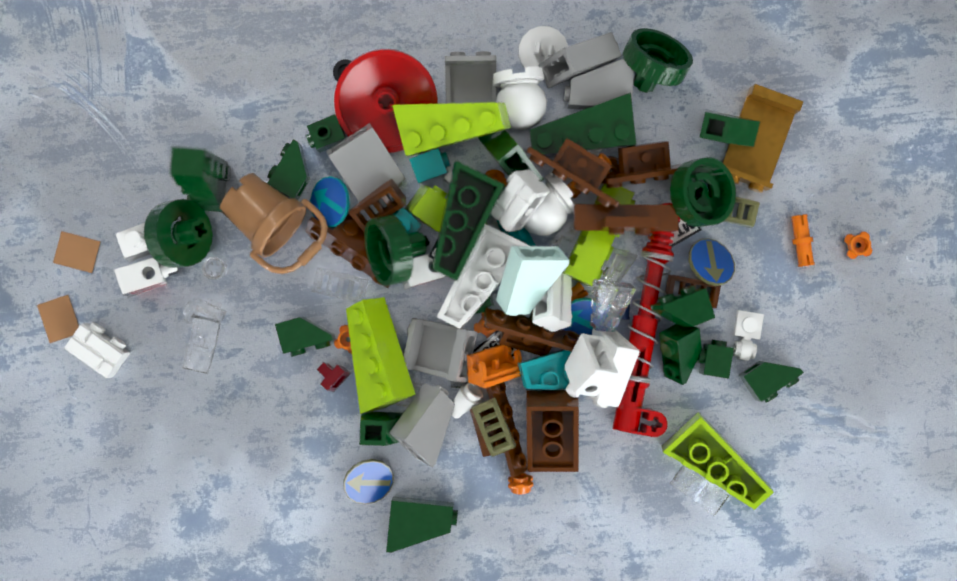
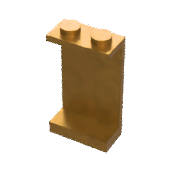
[722,84,804,193]

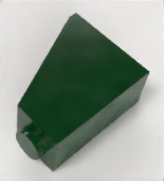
[477,130,544,181]
[386,496,458,553]

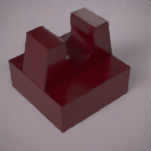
[317,362,351,392]

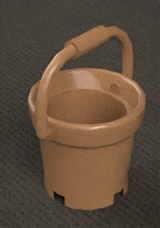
[220,173,328,274]

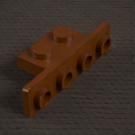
[527,138,621,209]
[602,141,682,188]
[574,204,678,235]
[305,214,391,288]
[484,308,580,356]
[470,382,527,477]

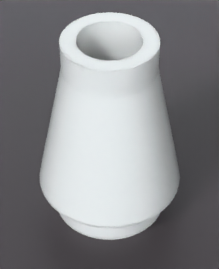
[451,383,483,418]

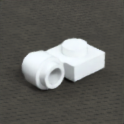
[733,310,764,361]

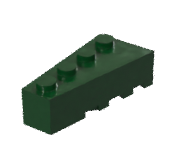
[170,147,231,212]
[431,160,504,281]

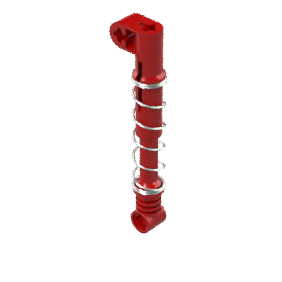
[612,203,680,437]

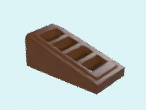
[348,179,406,232]
[664,274,721,309]

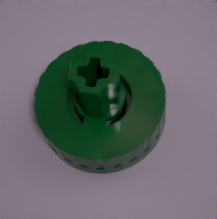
[623,28,693,93]
[670,157,736,227]
[144,199,213,268]
[364,215,427,286]

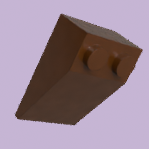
[526,390,579,472]

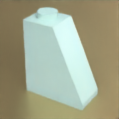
[496,246,569,316]

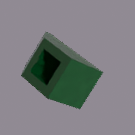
[700,110,760,147]
[267,139,310,200]
[650,285,715,327]
[275,317,336,357]
[659,324,702,385]
[738,361,804,403]
[359,411,403,446]

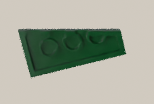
[530,92,636,155]

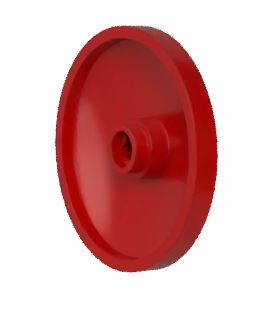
[334,49,438,153]

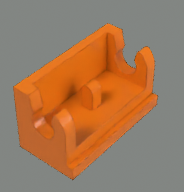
[466,345,522,388]

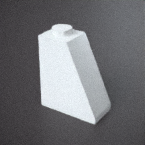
[589,326,640,408]

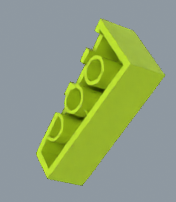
[392,102,511,156]
[561,184,636,287]
[404,185,488,232]
[346,297,416,414]
[661,411,774,510]

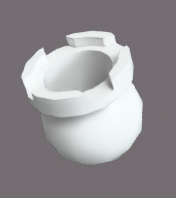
[493,67,547,130]
[524,170,580,236]

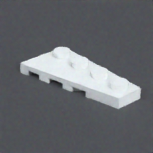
[437,224,530,329]

